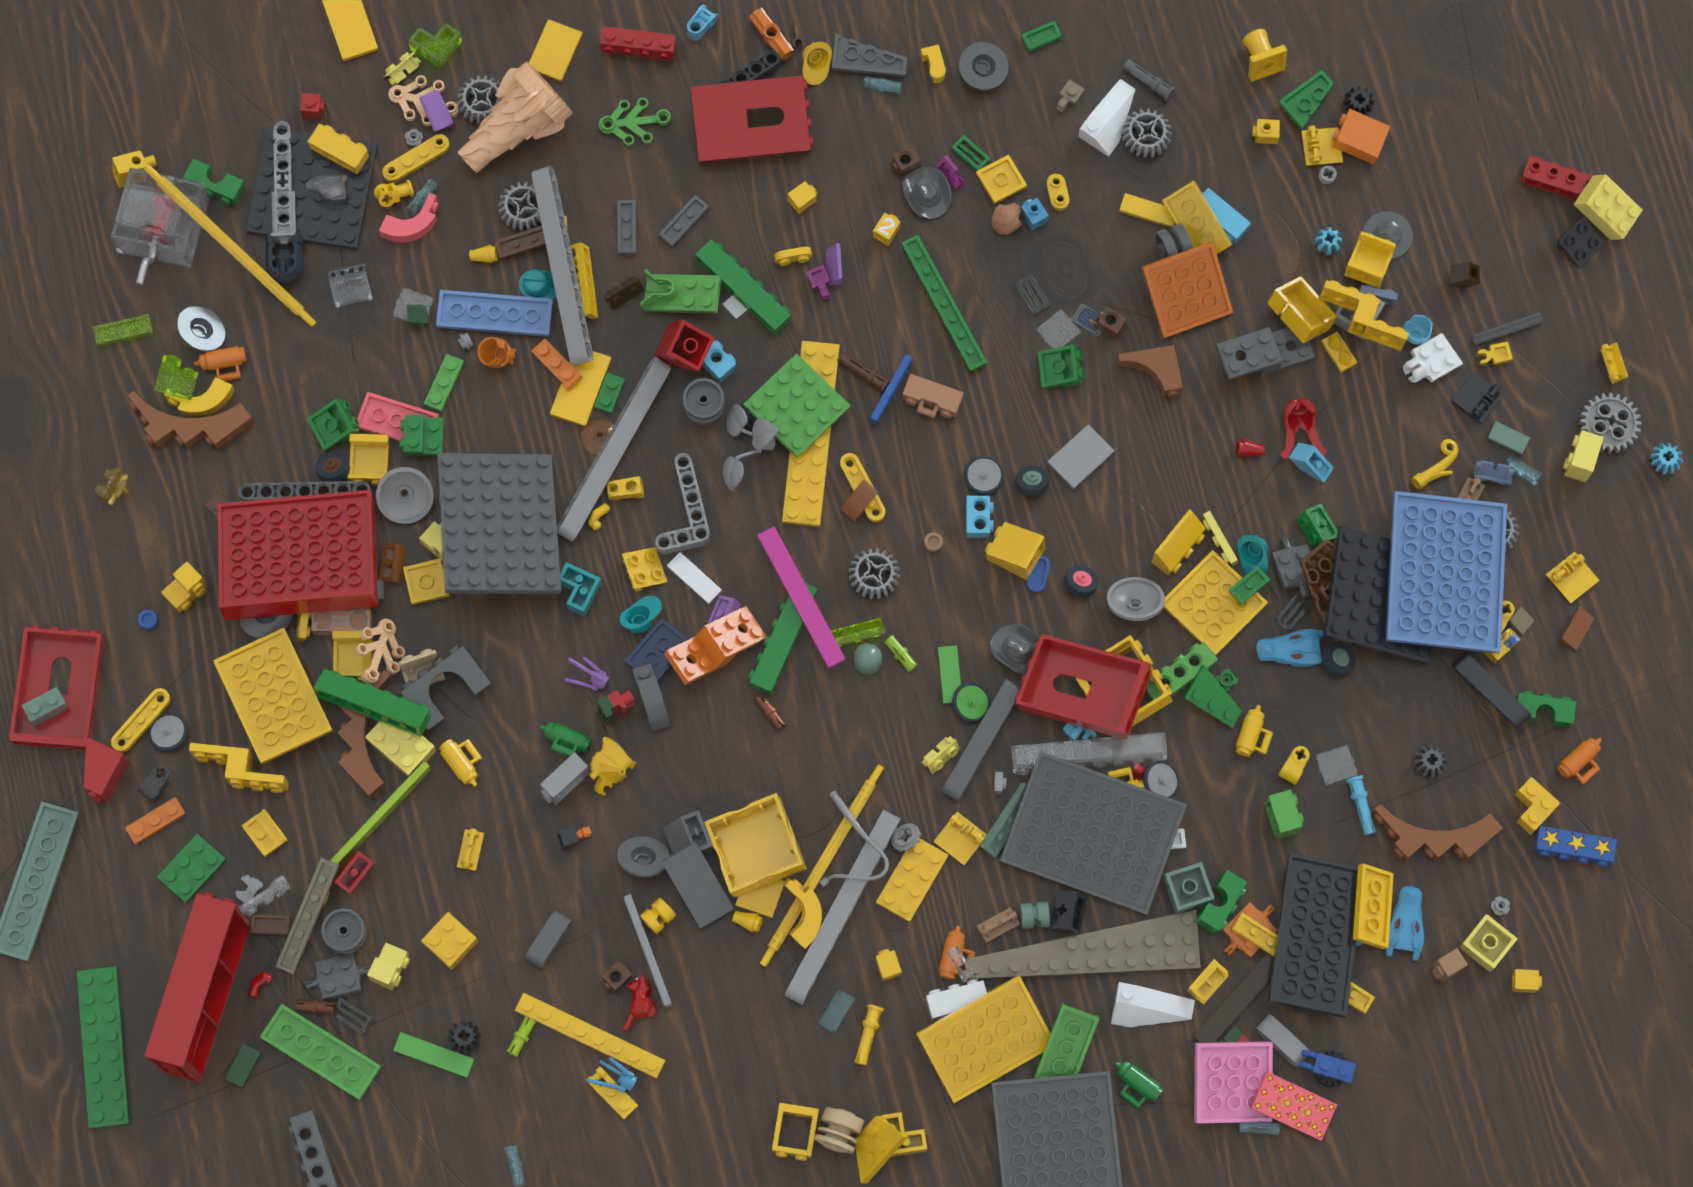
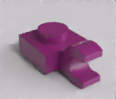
[935,156,966,189]
[806,264,831,301]

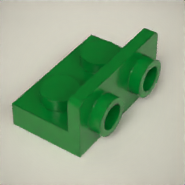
[1296,504,1337,549]

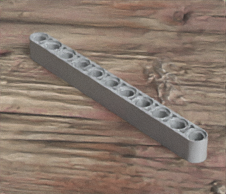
[532,166,593,366]
[557,356,671,542]
[785,810,901,1005]

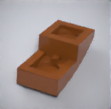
[841,479,878,522]

